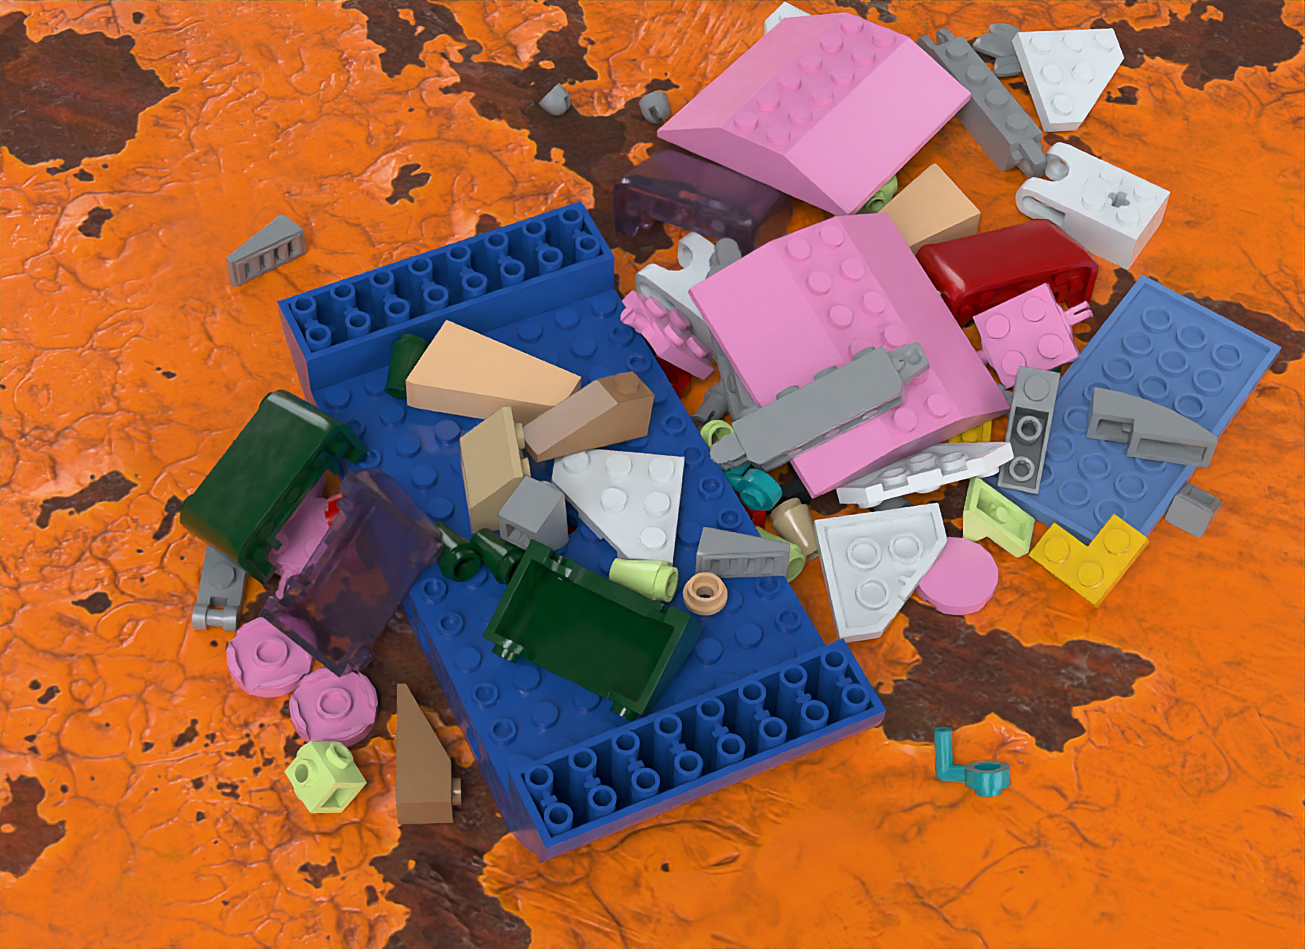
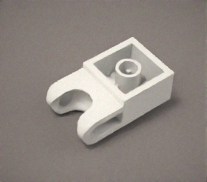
[1015,142,1170,270]
[635,232,717,362]

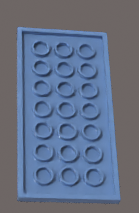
[982,275,1282,547]

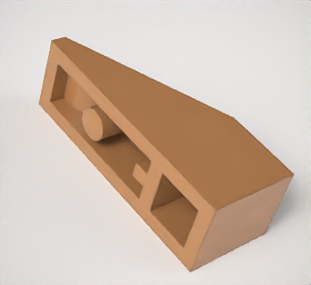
[523,371,655,463]
[396,683,462,825]

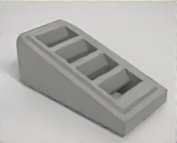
[226,214,306,288]
[695,527,790,578]

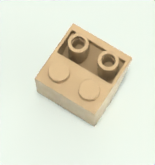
[460,406,531,533]

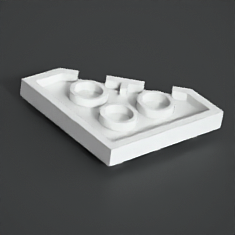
[1012,28,1124,132]
[836,442,1014,508]
[552,449,685,567]
[813,503,947,643]

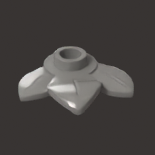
[972,23,1023,77]

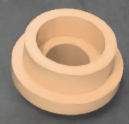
[683,572,727,615]

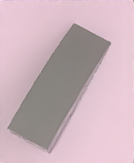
[1086,387,1218,468]

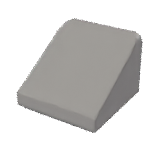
[1165,483,1224,538]

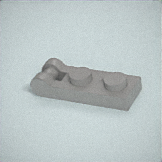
[192,545,248,632]

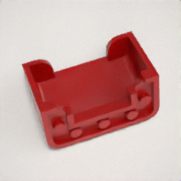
[915,218,1098,329]

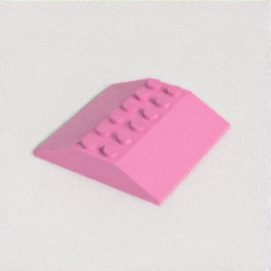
[657,12,971,216]
[688,212,1010,499]

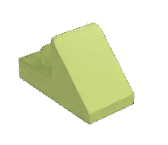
[963,477,1035,558]

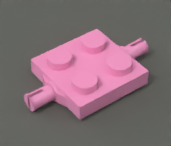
[973,283,1093,390]
[621,290,715,380]
[269,475,341,601]

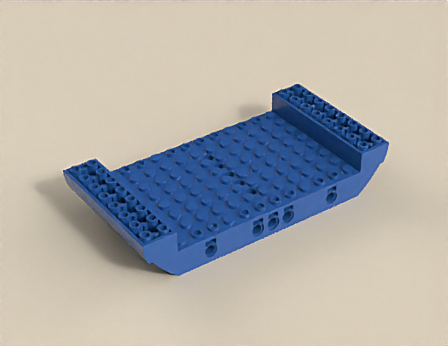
[277,201,886,863]

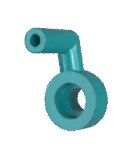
[723,462,782,511]
[934,727,1011,797]

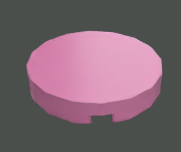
[916,537,998,615]
[226,615,315,698]
[289,666,379,748]

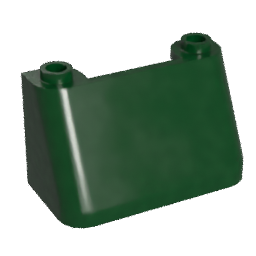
[180,389,368,585]
[482,539,704,722]

